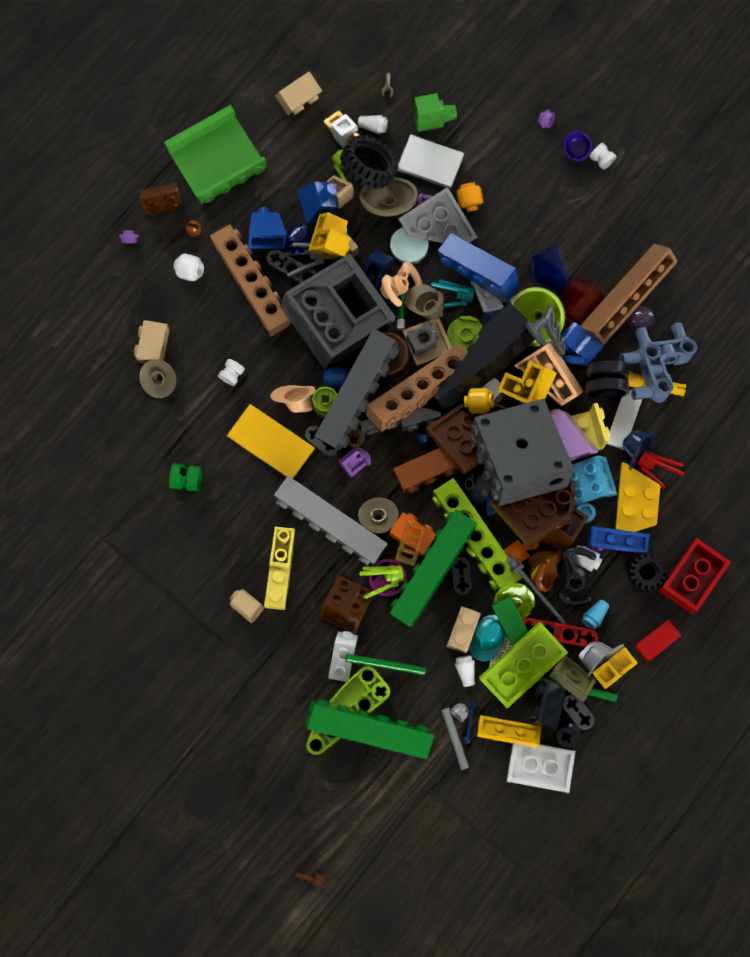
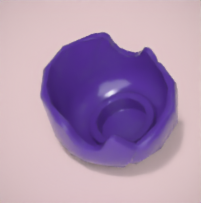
[563,131,592,162]

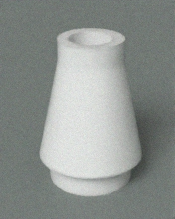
[358,115,387,134]
[455,655,475,687]

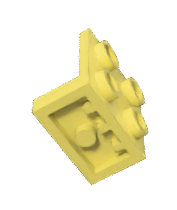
[571,403,610,451]

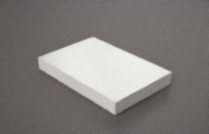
[397,135,464,189]
[507,743,575,793]

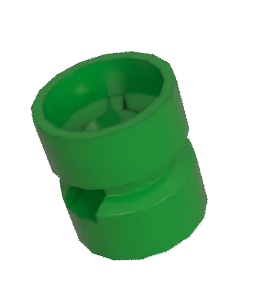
[169,463,202,492]

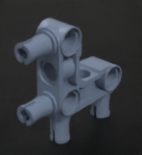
[619,322,697,403]

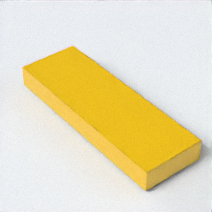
[477,715,541,748]

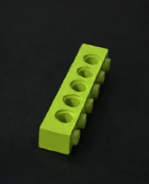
[432,478,522,592]

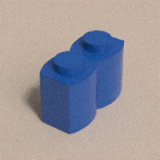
[560,322,604,366]

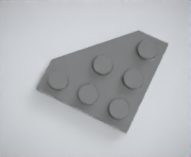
[398,187,478,244]

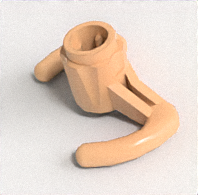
[380,262,422,307]

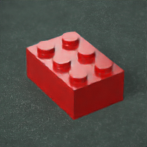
[658,538,731,614]

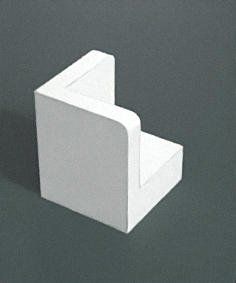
[330,114,358,148]

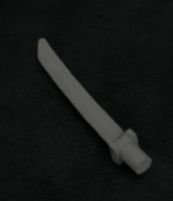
[506,556,566,624]

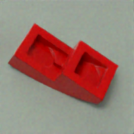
[635,620,681,662]

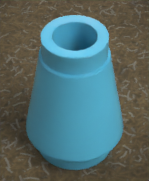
[581,599,610,630]

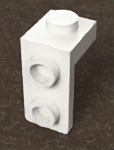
[329,631,358,682]

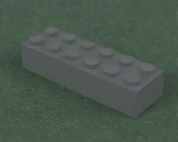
[315,329,399,450]

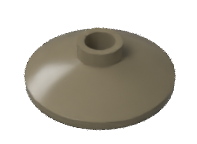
[139,359,176,398]
[358,497,399,533]

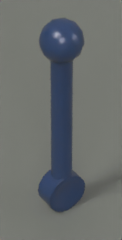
[463,700,477,744]

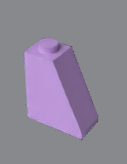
[550,409,598,461]

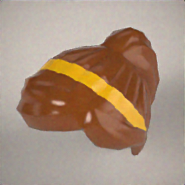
[528,549,563,592]

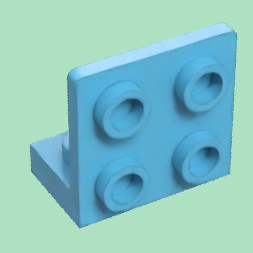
[571,456,618,506]

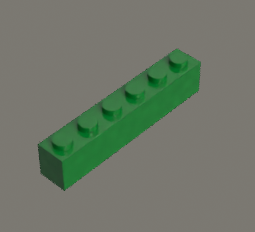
[390,510,478,627]
[304,699,434,759]

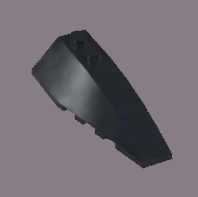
[434,302,535,411]

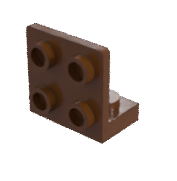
[139,182,183,215]
[319,576,373,635]

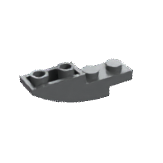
[360,407,441,435]

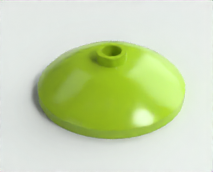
[510,287,565,347]

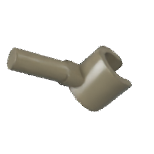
[382,73,393,98]

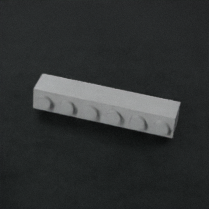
[274,476,388,566]

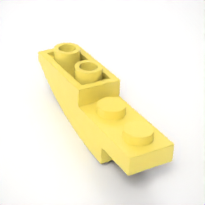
[264,527,295,610]

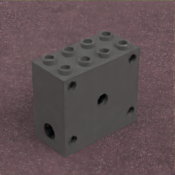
[469,399,574,507]

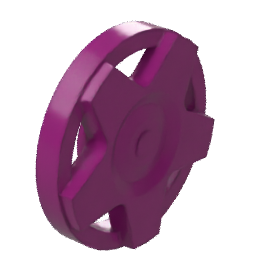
[369,559,407,597]

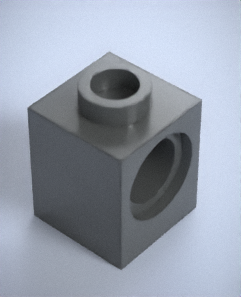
[407,324,439,357]

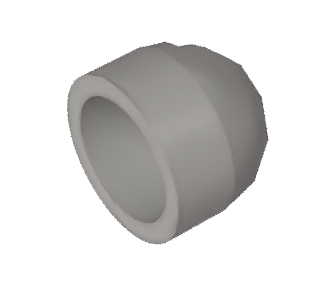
[450,703,469,722]

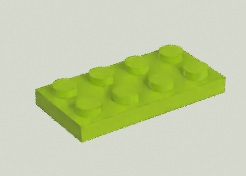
[479,621,568,709]

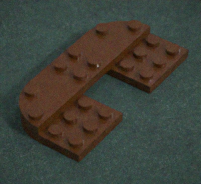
[426,402,576,549]

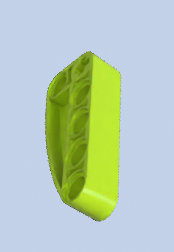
[307,666,390,755]

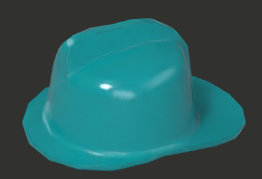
[469,615,507,662]

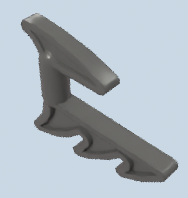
[525,306,565,356]

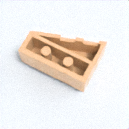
[514,342,583,406]

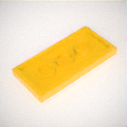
[227,404,315,479]

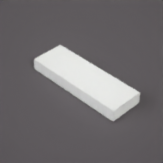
[607,390,642,450]

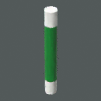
[397,293,406,330]

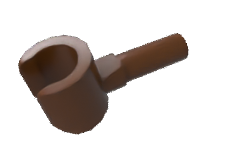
[295,872,326,886]

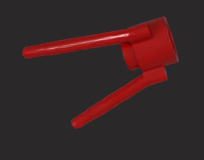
[637,451,684,489]

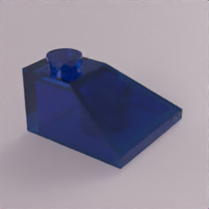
[529,243,569,293]

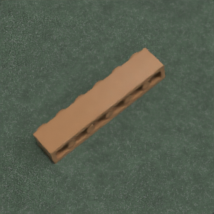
[580,244,678,345]

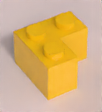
[308,212,351,260]
[497,361,557,403]

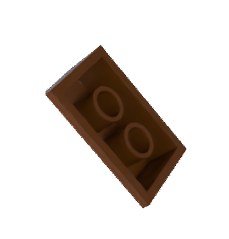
[541,507,589,551]

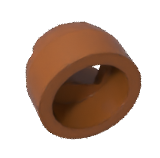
[185,220,201,237]

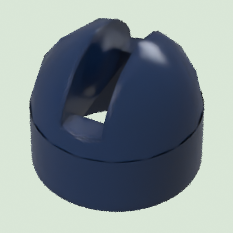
[415,431,431,446]

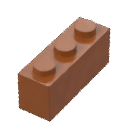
[393,448,458,494]

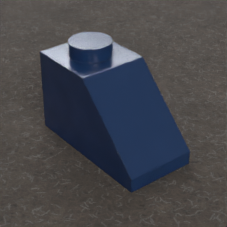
[363,249,393,291]

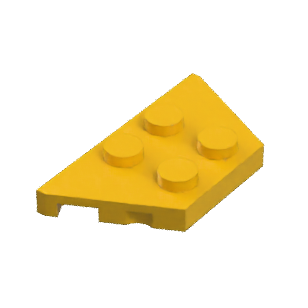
[615,463,660,532]

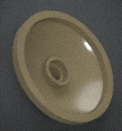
[360,177,418,217]

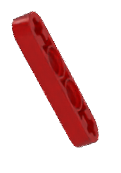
[523,618,598,648]

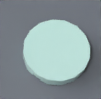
[390,227,429,264]

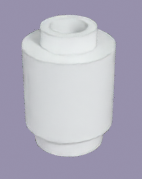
[572,545,603,572]

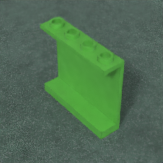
[164,105,267,204]

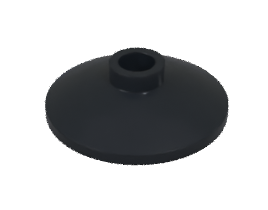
[459,465,491,505]

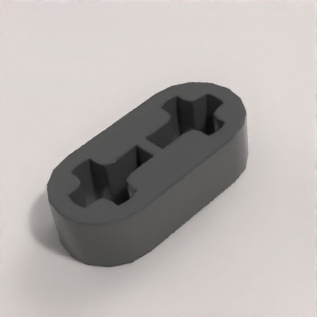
[305,425,339,457]
[562,694,594,730]

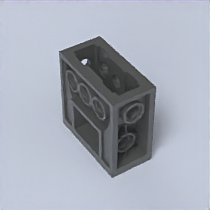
[280,254,396,370]

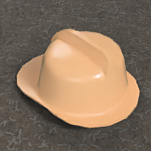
[271,385,315,413]

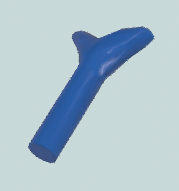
[561,354,588,366]

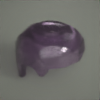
[625,305,655,334]

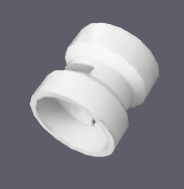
[590,143,617,170]
[218,359,245,386]

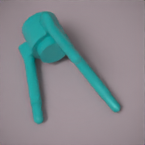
[431,280,474,308]

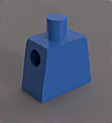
[298,181,337,225]
[248,207,287,249]

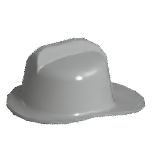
[579,642,624,677]

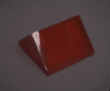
[559,278,605,325]

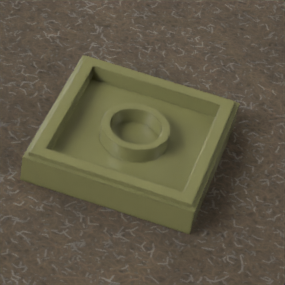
[550,655,596,702]

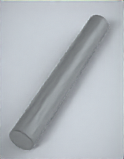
[441,708,469,770]

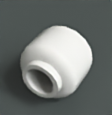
[174,254,204,281]

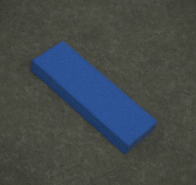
[588,526,650,554]

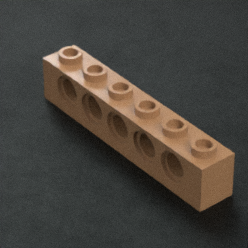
[210,224,291,337]
[366,344,468,432]

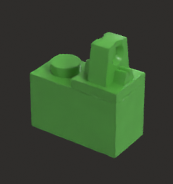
[414,93,457,132]

